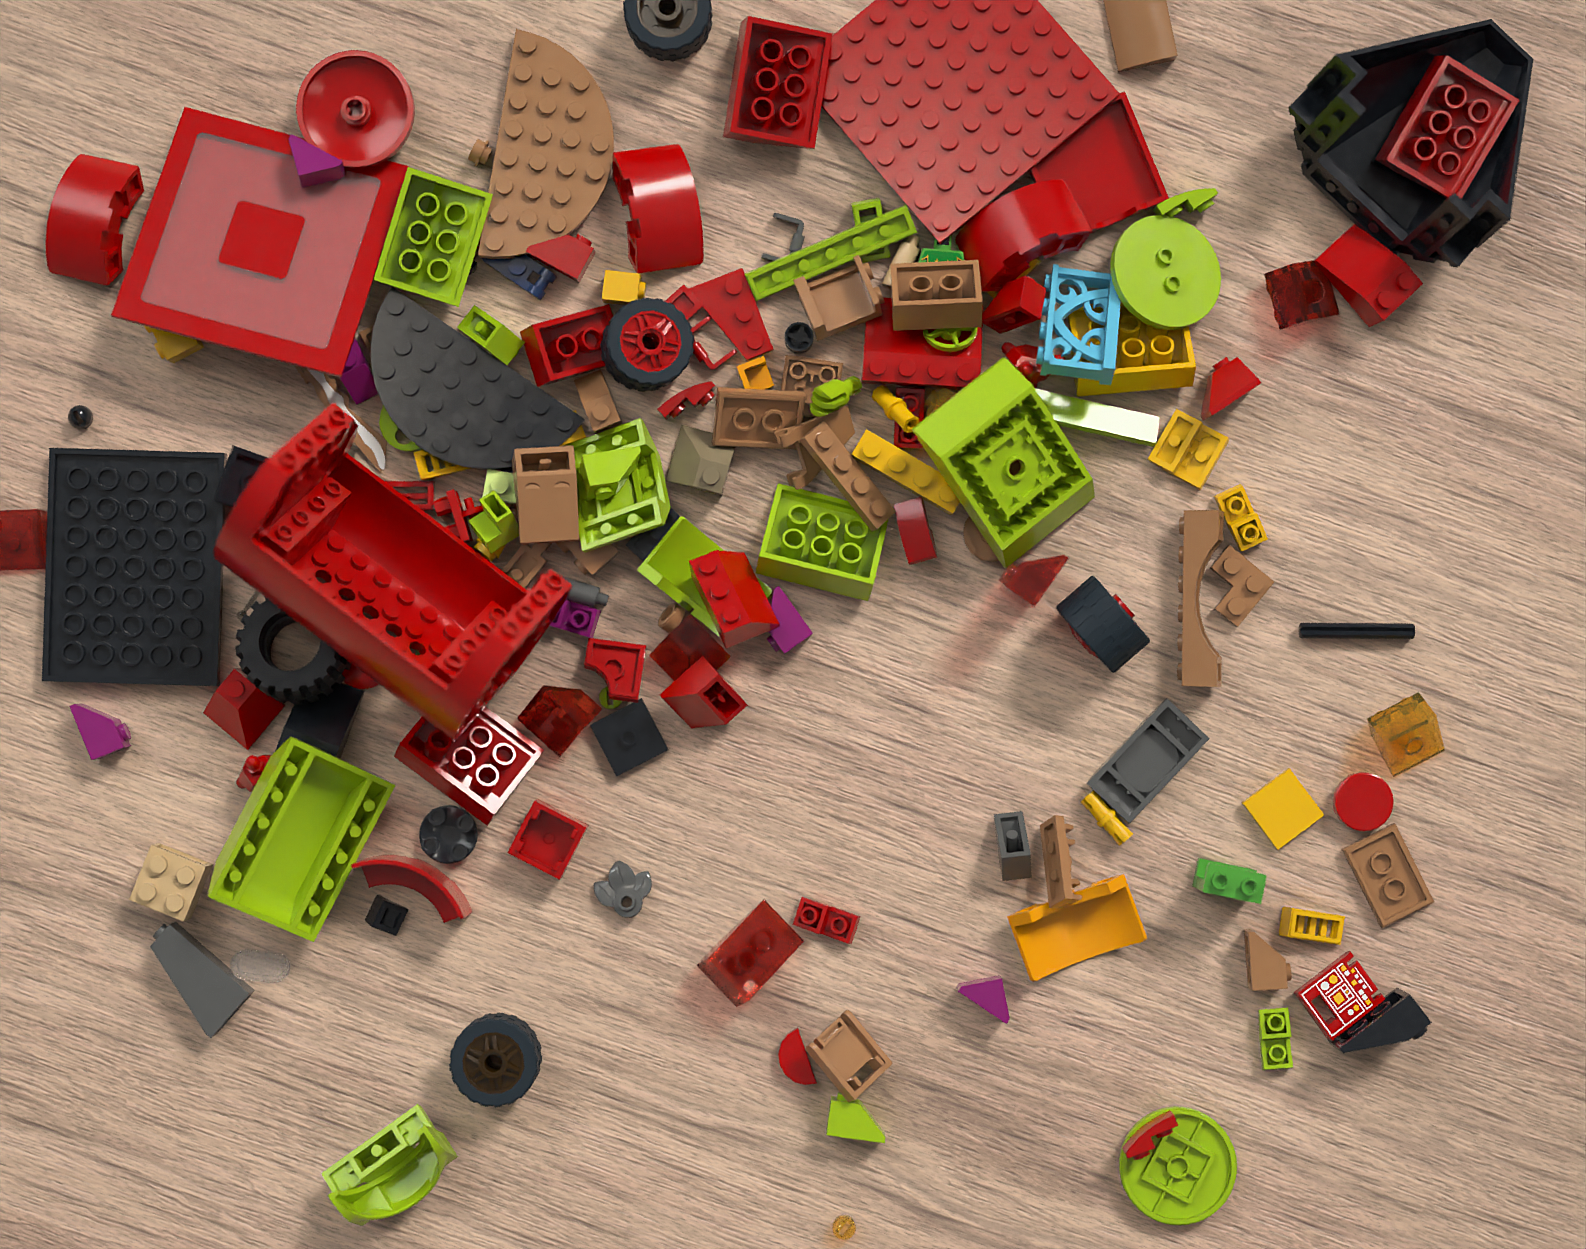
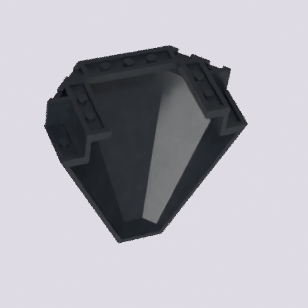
[1288,19,1534,268]

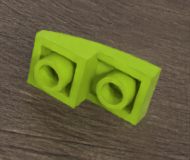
[1153,188,1218,218]
[1258,1007,1293,1071]

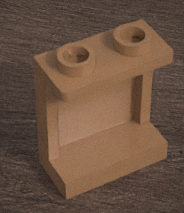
[793,255,884,341]

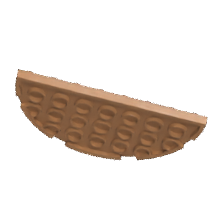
[478,29,614,259]

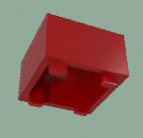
[507,799,589,880]

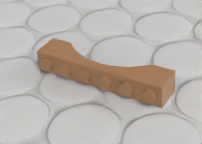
[1177,510,1224,687]

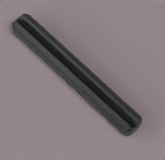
[1298,623,1415,639]

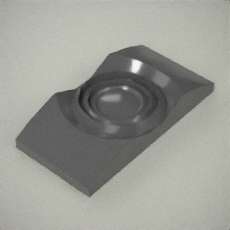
[1087,698,1210,824]

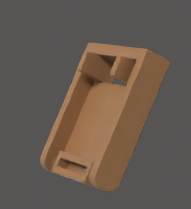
[806,1010,893,1102]

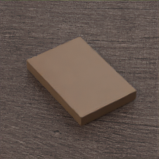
[712,387,806,450]
[1341,823,1434,928]

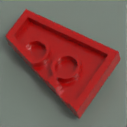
[688,268,774,361]

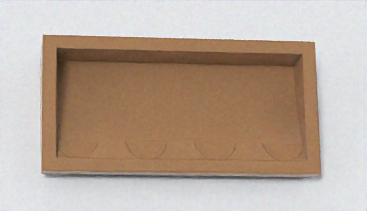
[1103,0,1178,72]

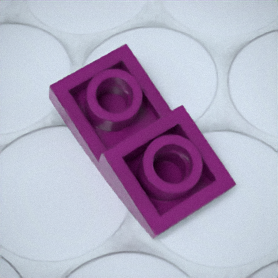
[550,600,601,638]

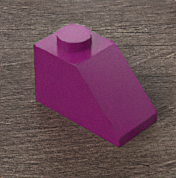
[766,586,813,654]
[69,703,131,760]

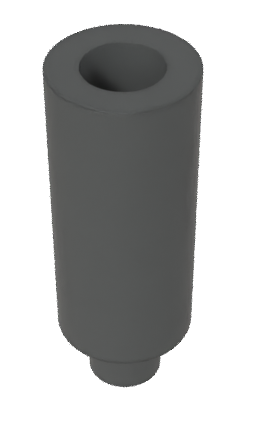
[560,575,609,608]

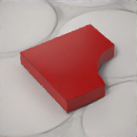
[584,638,646,703]

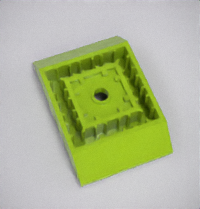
[912,357,1095,568]

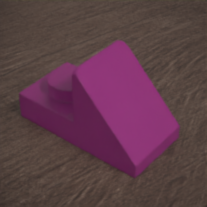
[340,339,378,405]

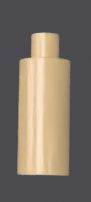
[882,235,921,289]

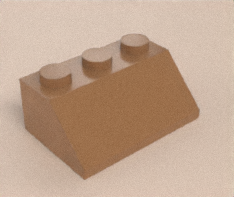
[890,260,982,331]

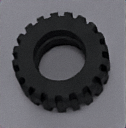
[235,597,352,704]

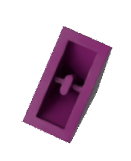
[289,134,345,188]
[956,975,1010,1024]

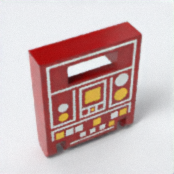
[1293,951,1385,1041]

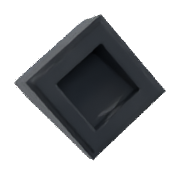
[365,895,409,936]

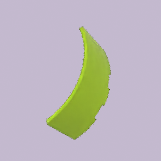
[637,516,774,637]

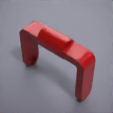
[691,315,738,370]

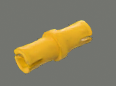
[872,385,919,433]
[1080,790,1133,846]

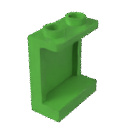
[1192,858,1266,904]

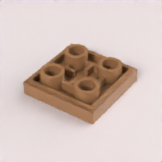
[780,355,843,418]

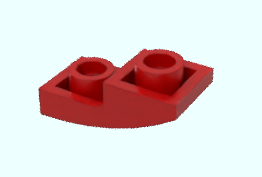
[657,381,716,420]
[893,387,925,448]
[893,497,937,565]
[792,897,861,944]
[1122,1110,1178,1160]

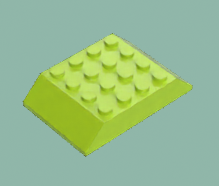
[207,736,396,942]

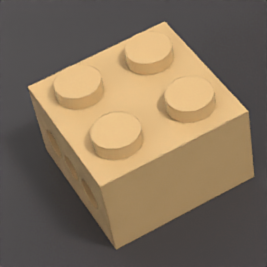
[129,843,213,922]

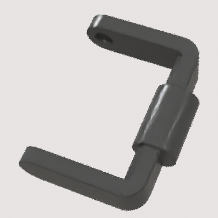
[761,213,805,261]

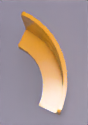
[1007,874,1147,981]

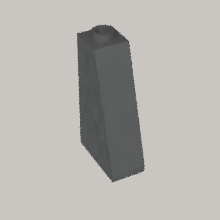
[150,922,255,1038]

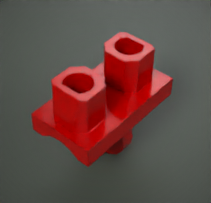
[433,489,484,543]

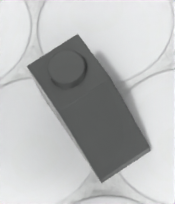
[994,811,1032,881]

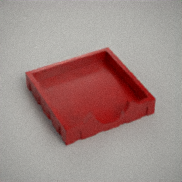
[1028,91,1169,234]

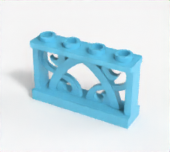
[1036,264,1121,385]

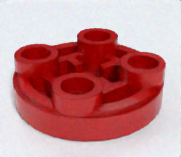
[1333,772,1394,831]

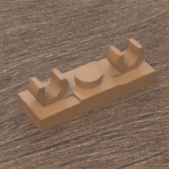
[1040,815,1082,909]

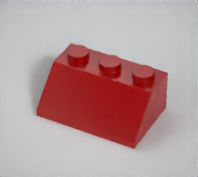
[689,550,780,649]

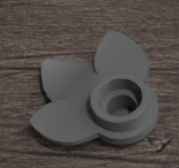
[594,861,652,918]

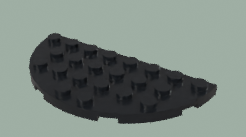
[371,287,585,470]

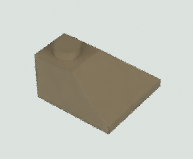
[666,425,736,496]

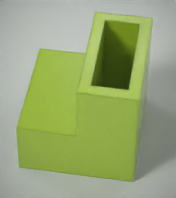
[468,490,519,553]

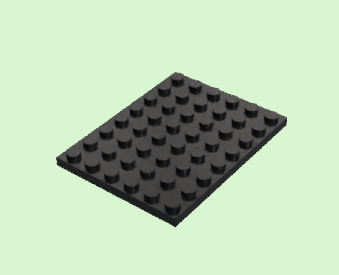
[42,448,227,686]

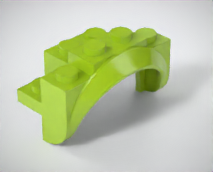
[321,1104,458,1226]

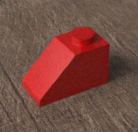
[526,234,596,283]
[982,275,1046,334]

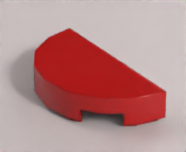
[778,1027,817,1085]

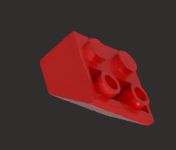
[659,656,748,729]

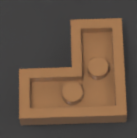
[1210,545,1274,627]

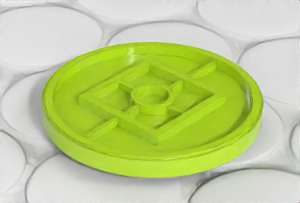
[1110,215,1221,330]
[1119,1106,1237,1225]

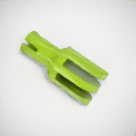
[809,376,862,417]

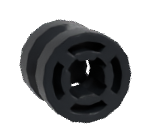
[785,322,814,354]

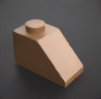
[574,369,623,434]
[1244,929,1292,991]

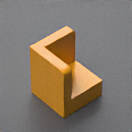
[737,356,774,390]

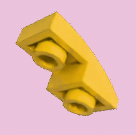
[1214,484,1268,552]

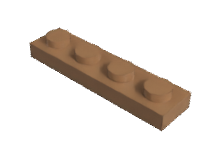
[799,421,896,531]

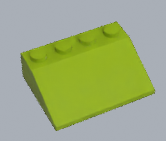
[374,167,493,307]
[755,483,889,602]

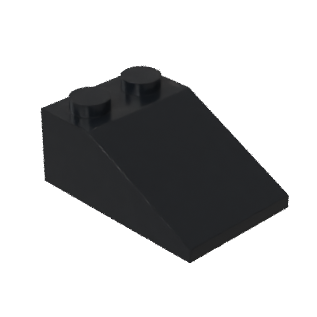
[276,682,365,759]
[1328,987,1432,1053]

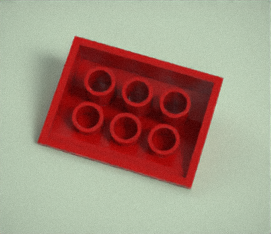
[723,16,833,149]
[1375,55,1519,199]
[861,297,983,390]
[394,707,544,826]

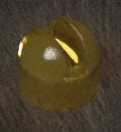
[832,1215,856,1240]

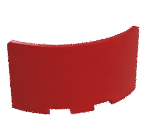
[612,144,704,274]
[45,154,144,286]
[955,179,1092,292]
[350,855,473,923]

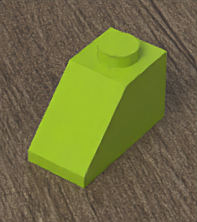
[457,305,525,365]
[580,446,641,500]
[826,1092,886,1143]

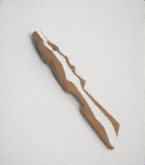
[295,366,387,472]

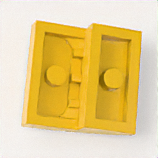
[1148,409,1229,490]

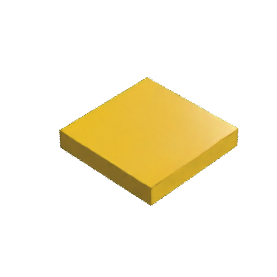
[1241,768,1324,850]

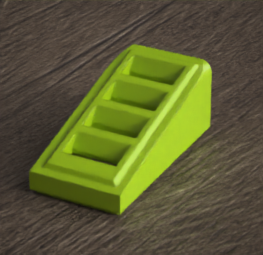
[851,198,891,263]

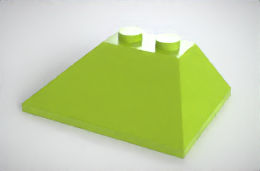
[566,418,671,553]

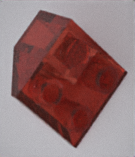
[649,614,731,681]
[517,685,602,757]

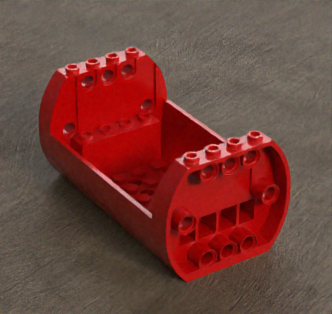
[214,403,572,741]

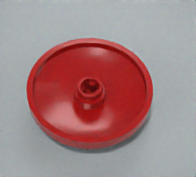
[296,50,415,169]

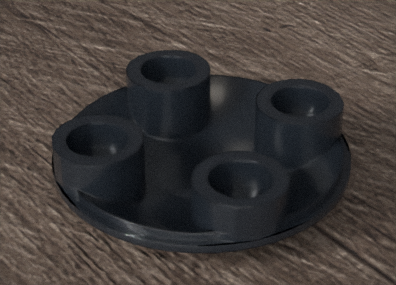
[419,805,478,864]

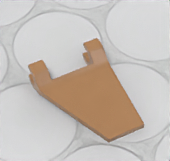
[774,405,855,490]

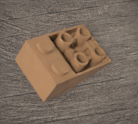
[512,446,579,544]

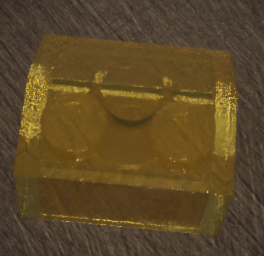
[1367,692,1445,777]

